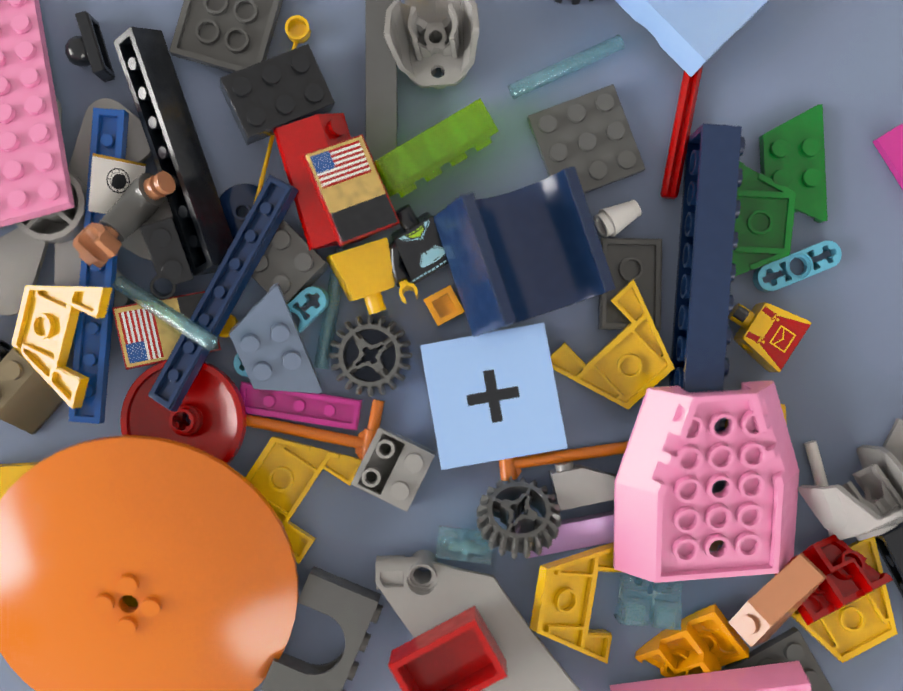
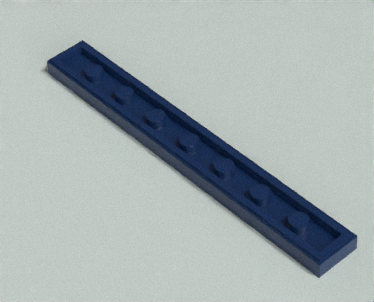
[148,175,299,412]

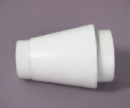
[594,200,642,238]

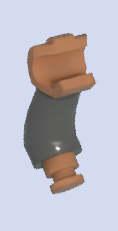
[72,171,176,269]

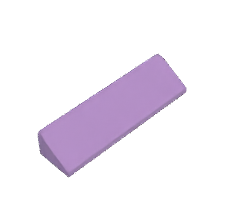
[529,510,614,558]

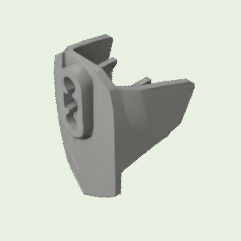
[384,0,479,89]
[797,445,903,541]

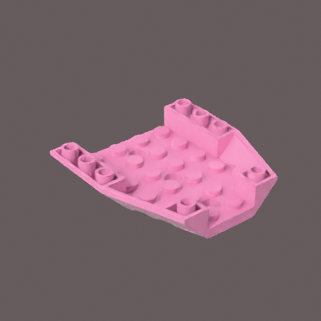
[613,380,800,583]

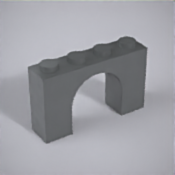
[261,566,383,691]

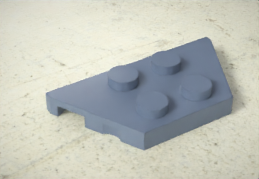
[229,283,322,394]

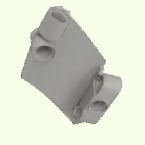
[375,550,581,691]

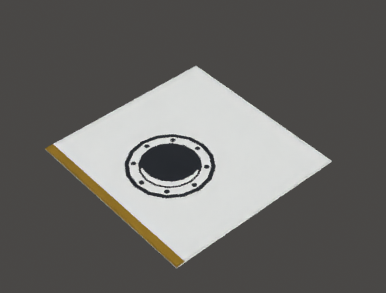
[88,153,146,214]

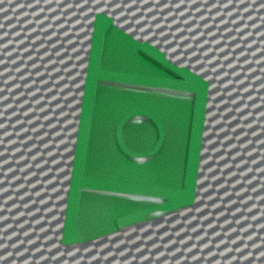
[759,104,828,223]
[732,161,796,276]

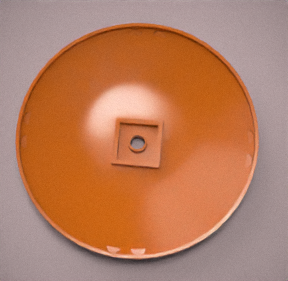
[0,435,299,691]

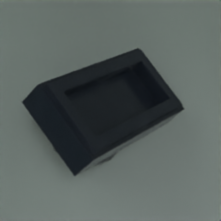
[65,11,115,82]

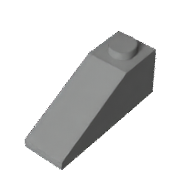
[548,461,616,511]

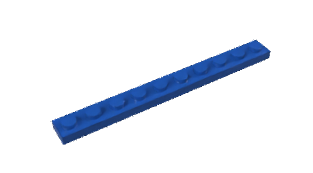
[68,108,129,424]

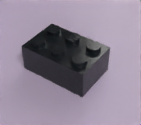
[220,44,335,145]

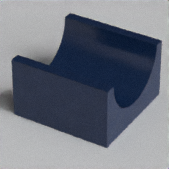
[433,166,616,337]

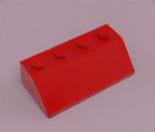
[273,113,373,250]

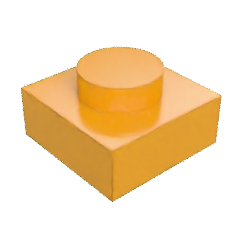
[423,285,465,327]

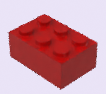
[388,606,508,691]

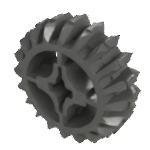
[329,314,413,397]
[476,476,562,559]

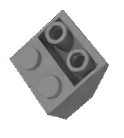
[351,427,435,512]

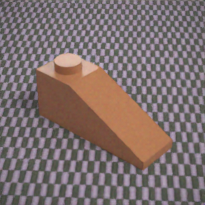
[728,553,827,647]

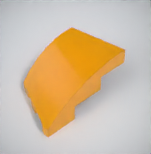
[635,604,749,678]

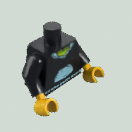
[389,204,448,304]

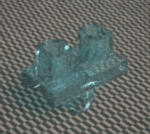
[435,525,492,565]

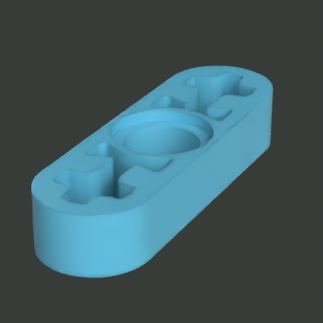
[753,241,842,292]

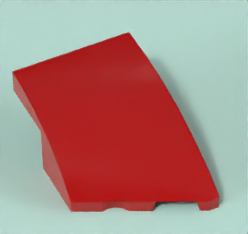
[774,535,893,626]

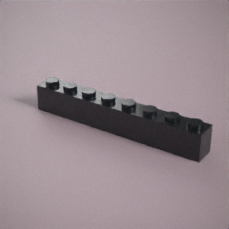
[113,27,233,276]

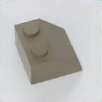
[0,348,64,435]

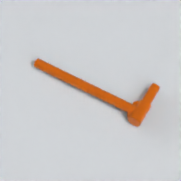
[246,399,385,460]
[498,441,628,481]

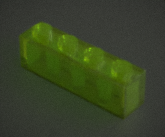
[374,98,499,198]

